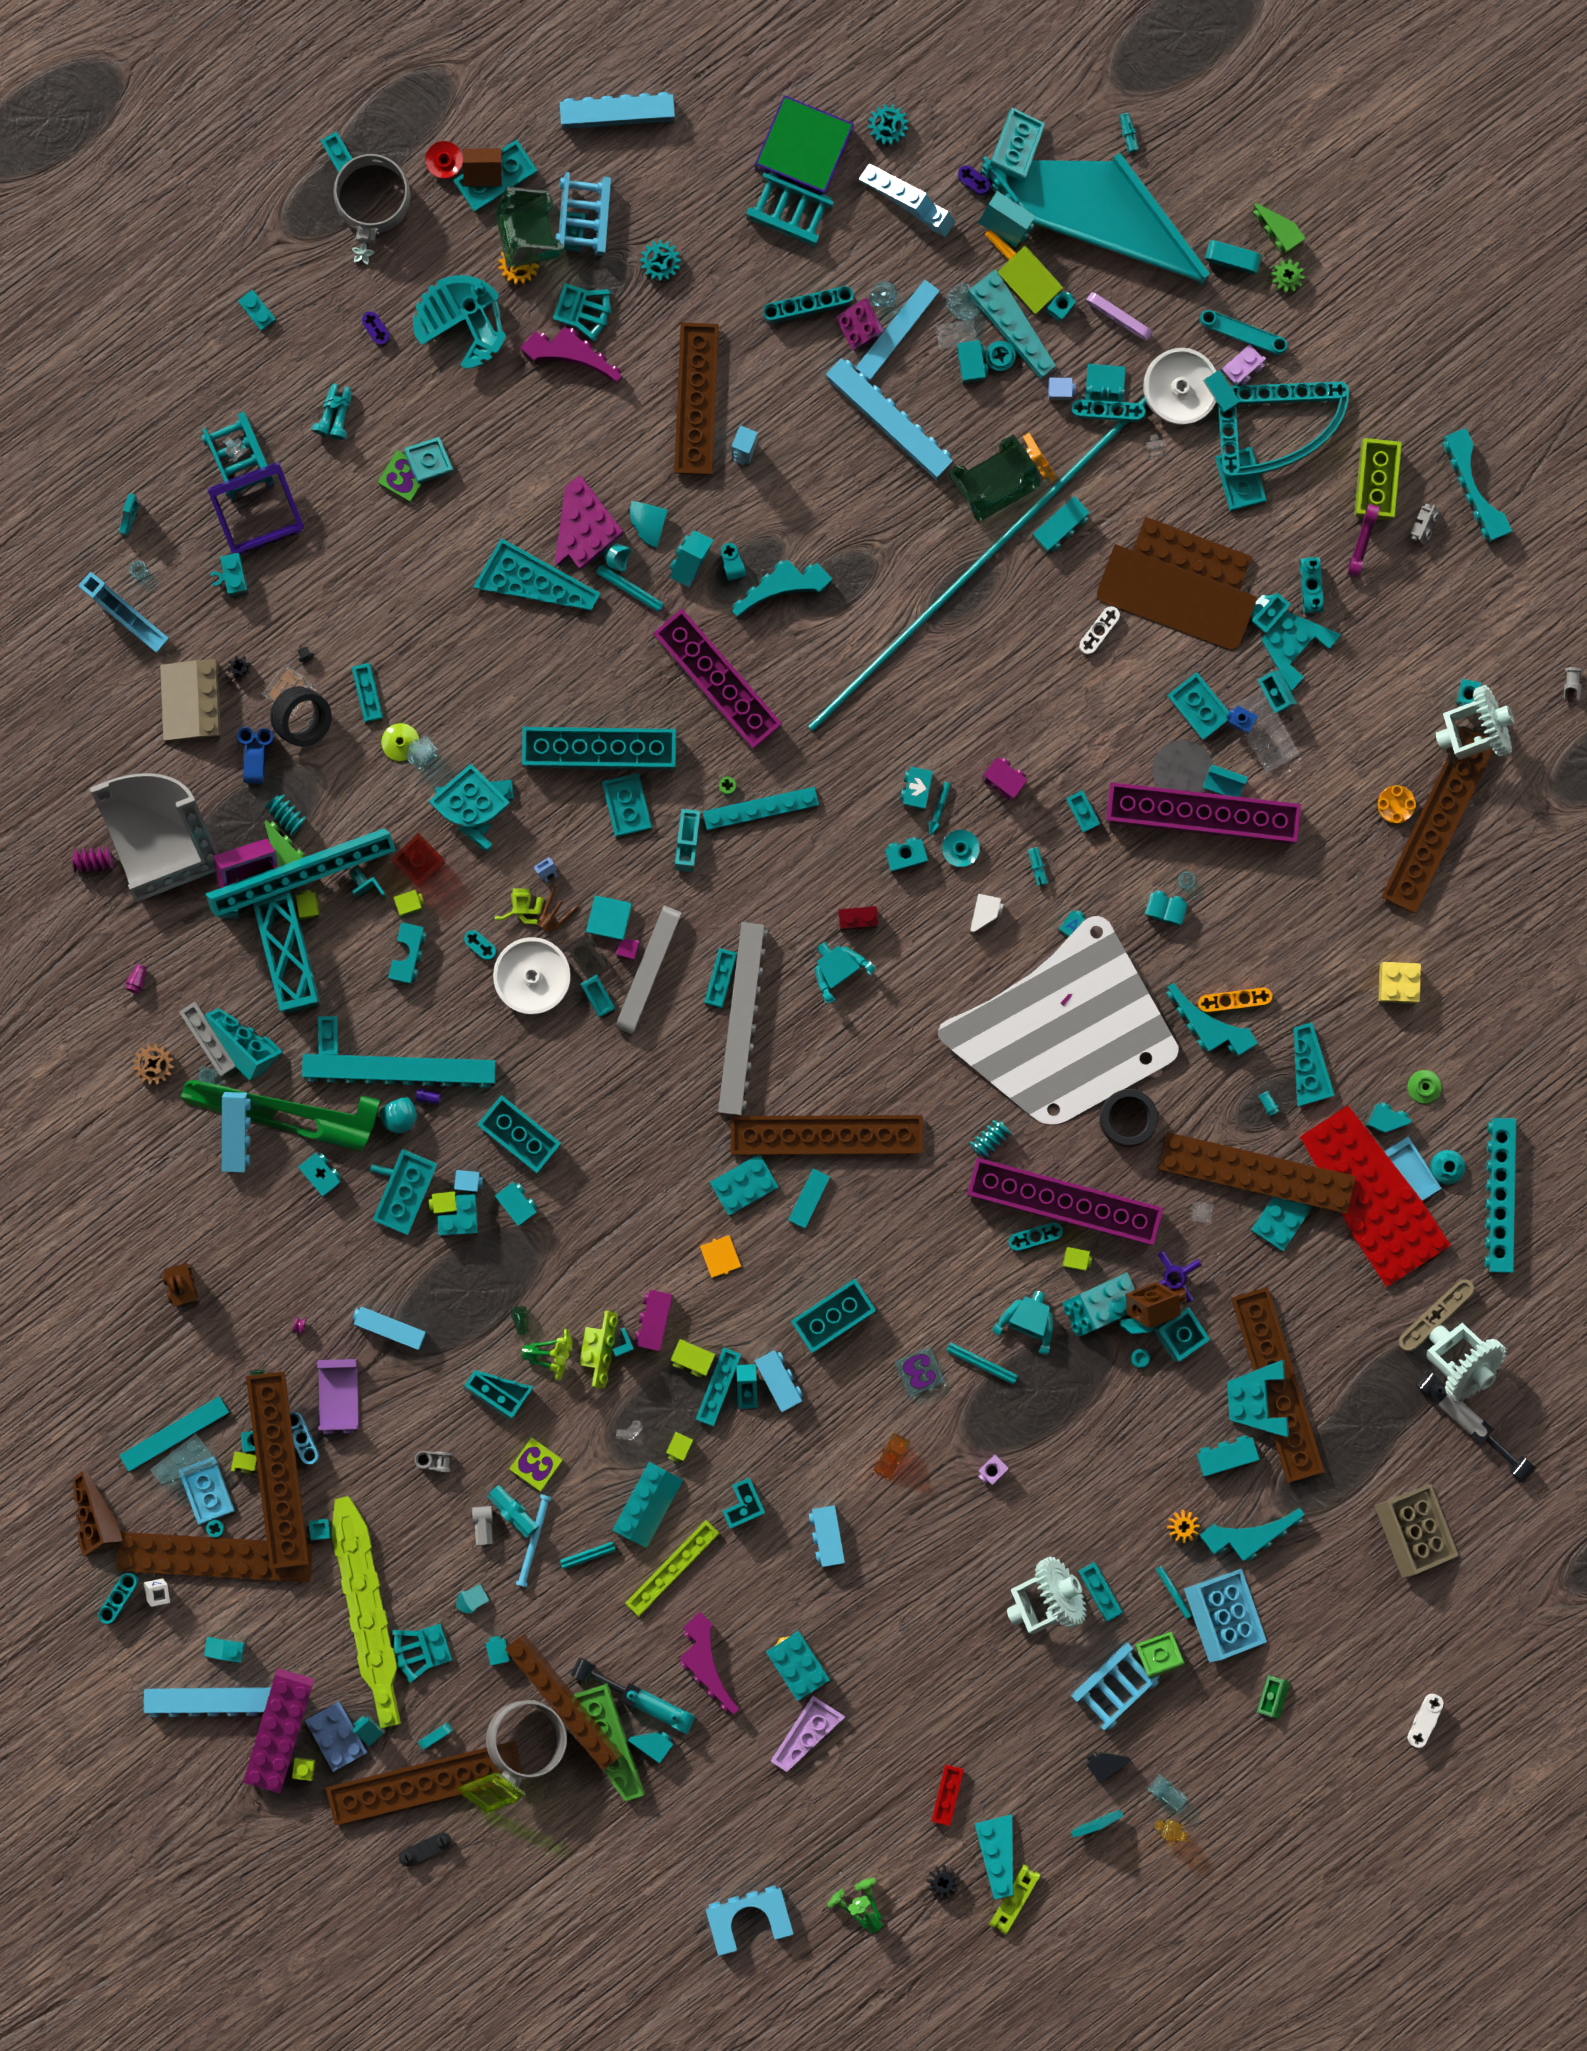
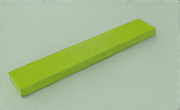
[625,1520,720,1617]

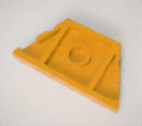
[1023,433,1058,483]

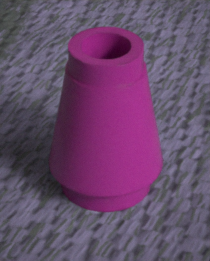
[125,964,147,994]

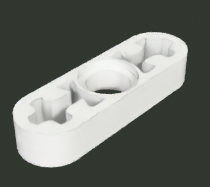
[1079,607,1120,655]

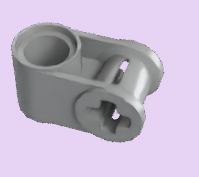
[415,1451,452,1472]

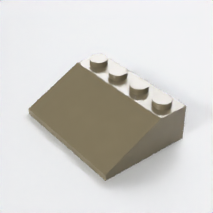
[160,659,221,741]
[1374,1483,1459,1578]

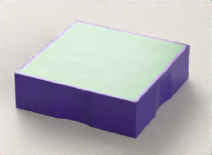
[755,95,854,196]

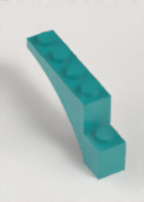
[732,559,833,619]
[1166,983,1258,1056]
[1199,1508,1305,1561]

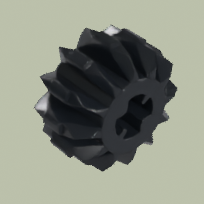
[926,1865,960,1899]

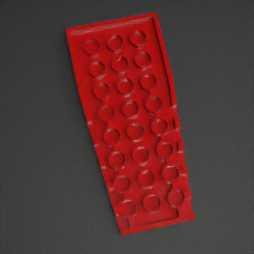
[1300,1106,1451,1287]

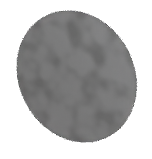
[1152,740,1213,793]

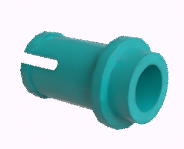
[1258,1091,1279,1116]

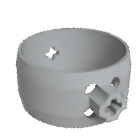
[333,154,411,243]
[486,1700,567,1789]

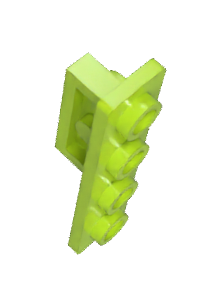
[579,1311,618,1389]

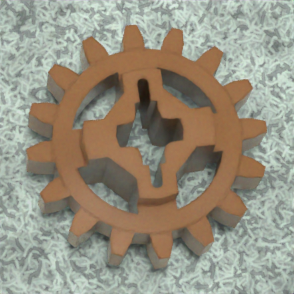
[132,1043,175,1085]

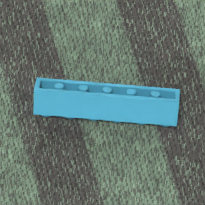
[560,92,675,129]

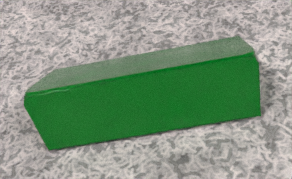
[1257,1675,1290,1719]

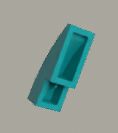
[675,809,700,872]

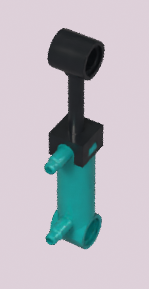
[570,1657,696,1734]

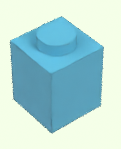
[454,1170,483,1192]

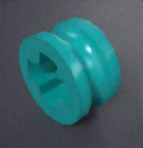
[206,1520,224,1537]

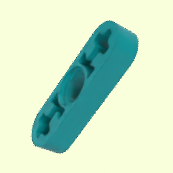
[1008,1222,1063,1251]

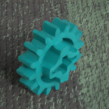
[868,104,908,146]
[640,240,681,282]

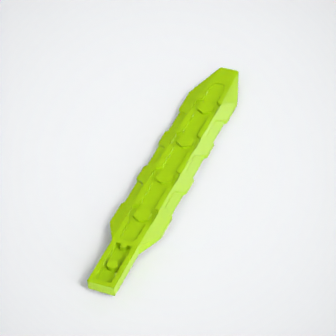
[331,1496,401,1728]

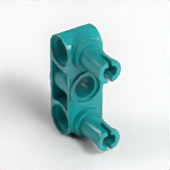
[1300,557,1324,614]

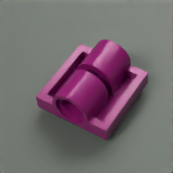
[836,298,884,351]

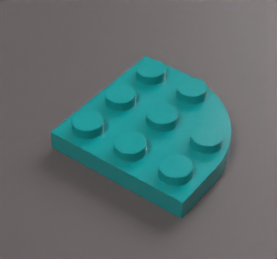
[429,764,510,828]

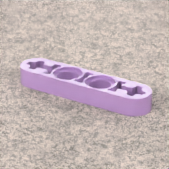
[1086,292,1153,341]

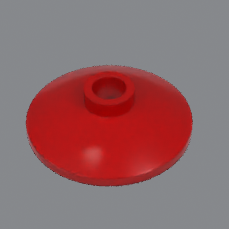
[425,141,463,179]

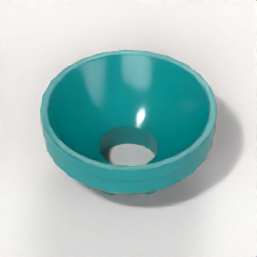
[1430,1150,1465,1185]

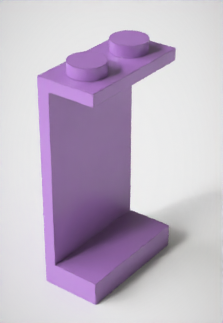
[317,1359,359,1434]

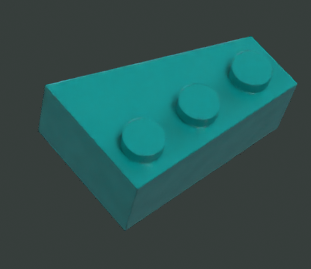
[463,1370,534,1421]

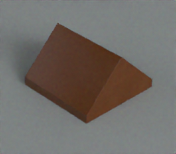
[463,148,502,187]

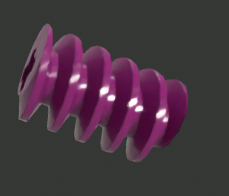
[73,846,114,874]

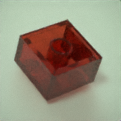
[391,833,446,889]

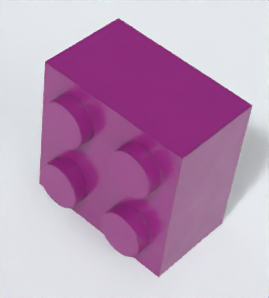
[982,757,1028,803]

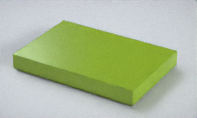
[998,246,1063,314]

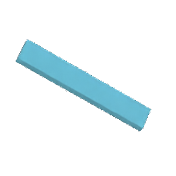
[855,280,940,380]

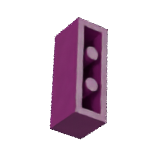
[634,1290,673,1351]

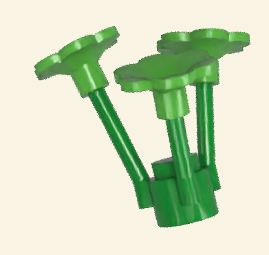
[827,1878,883,1933]

